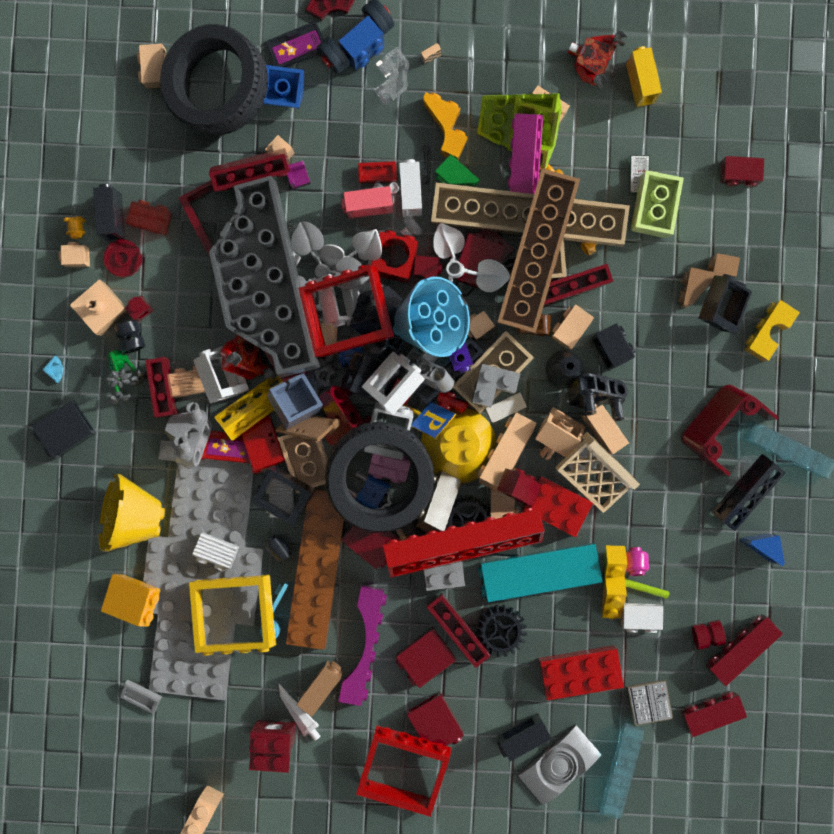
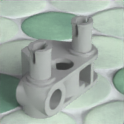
[165,402,212,469]

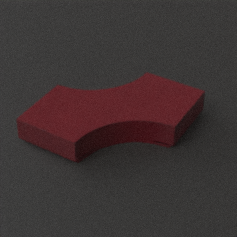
[305,0,356,21]

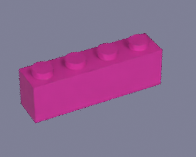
[508,114,543,194]

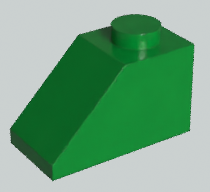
[435,154,479,187]

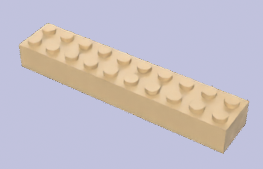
[431,183,630,247]

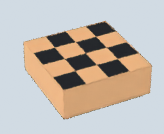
[421,43,441,65]

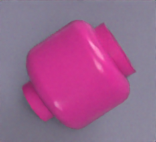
[626,547,649,576]

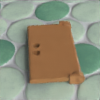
[276,415,340,441]

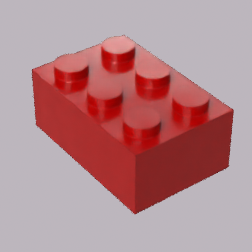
[522,476,593,537]

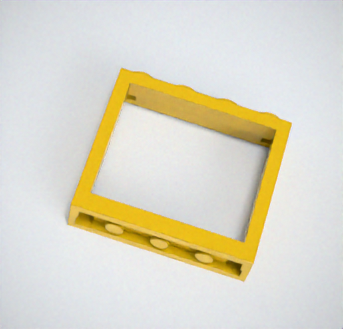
[189,575,276,656]

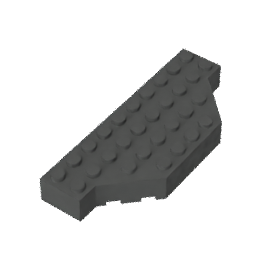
[209,176,320,377]

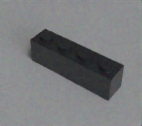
[414,338,484,406]

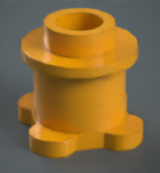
[63,216,86,239]

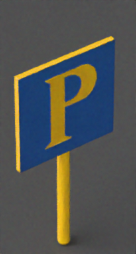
[402,402,456,439]

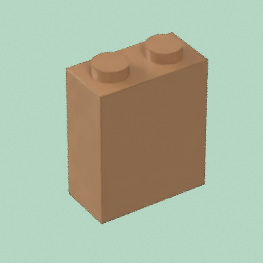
[296,660,343,717]

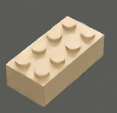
[452,331,534,414]

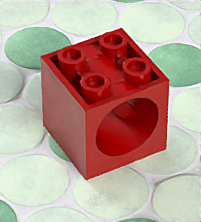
[371,230,418,284]

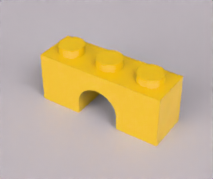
[744,300,800,362]

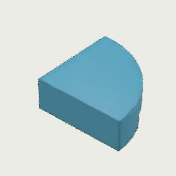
[43,356,63,383]

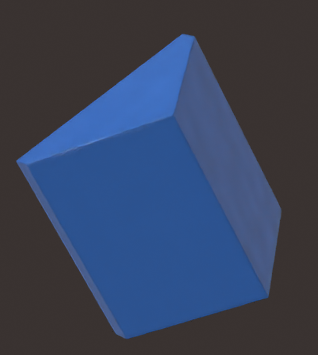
[263,65,304,109]
[740,533,785,566]

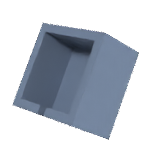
[267,373,323,430]

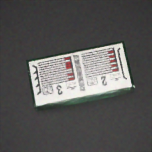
[629,155,650,194]

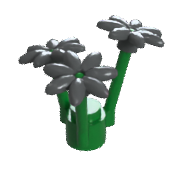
[106,350,148,405]

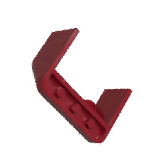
[681,384,778,476]

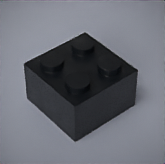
[350,285,402,335]
[591,323,635,371]

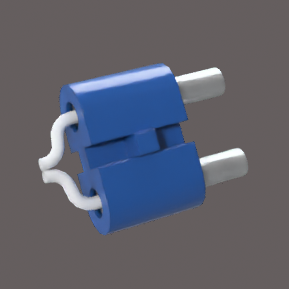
[348,471,392,509]

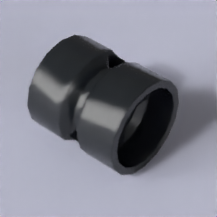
[114,320,146,354]

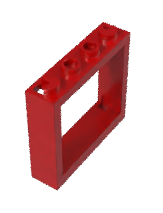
[298,264,394,357]
[356,725,451,817]

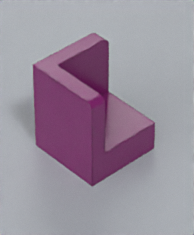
[287,161,311,189]

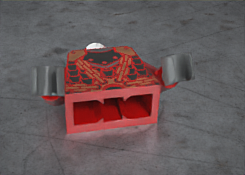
[568,31,627,89]
[220,334,277,380]

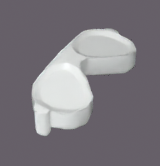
[373,182,399,194]

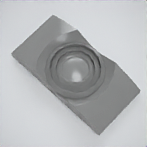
[518,725,601,805]

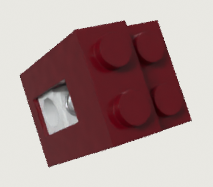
[249,720,296,773]

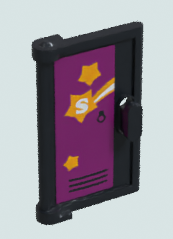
[265,20,324,67]

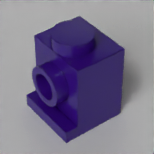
[449,342,473,374]

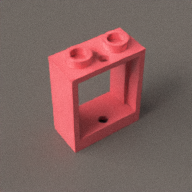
[341,186,394,219]

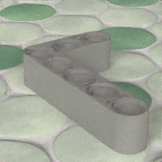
[406,295,471,392]

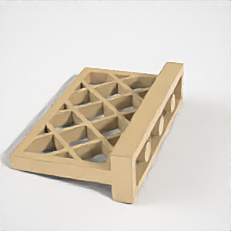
[555,432,640,513]

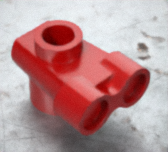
[437,391,469,413]

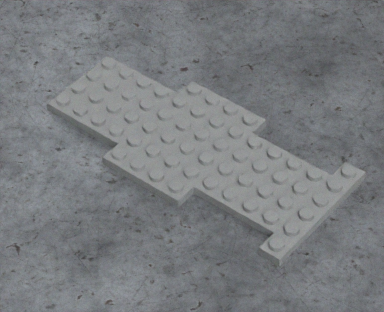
[143,440,275,700]

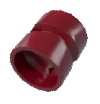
[691,620,726,650]

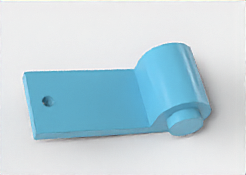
[260,581,290,639]

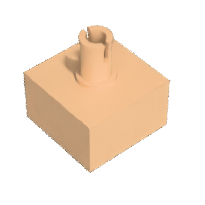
[70,280,128,336]
[536,407,586,460]

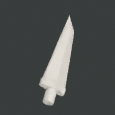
[279,684,320,741]

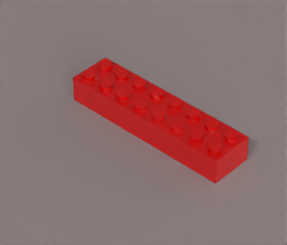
[383,508,545,578]

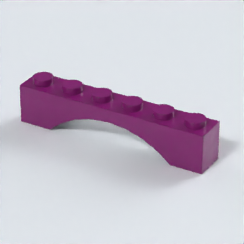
[339,585,387,706]

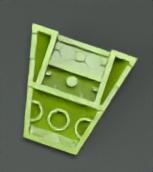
[477,93,562,169]

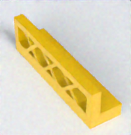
[214,375,286,441]

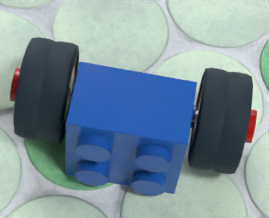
[316,0,395,74]

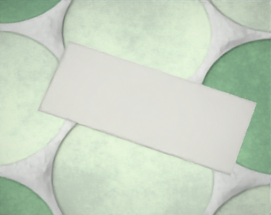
[486,393,527,423]

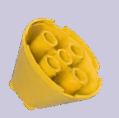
[421,408,497,483]
[99,474,165,552]

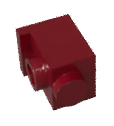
[124,296,154,322]

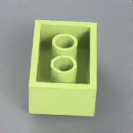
[630,170,684,238]

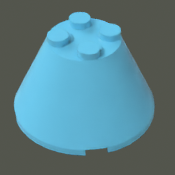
[393,277,470,357]

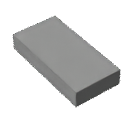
[120,680,162,714]

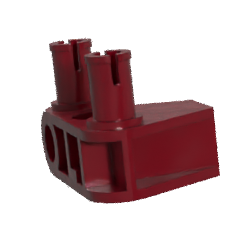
[319,386,372,445]

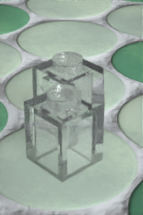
[374,47,409,106]

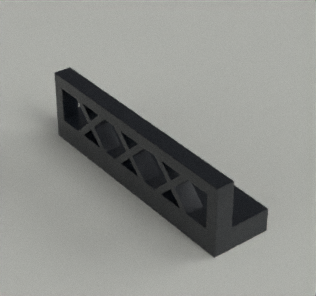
[712,454,786,531]

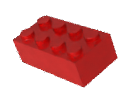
[538,645,624,700]

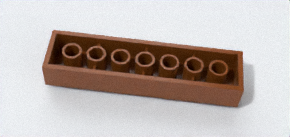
[286,490,345,650]

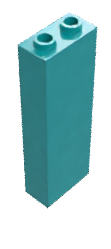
[478,543,602,602]

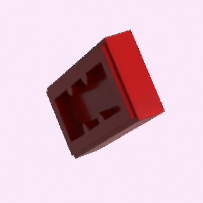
[358,161,397,183]

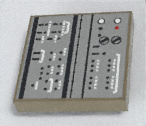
[627,679,673,726]

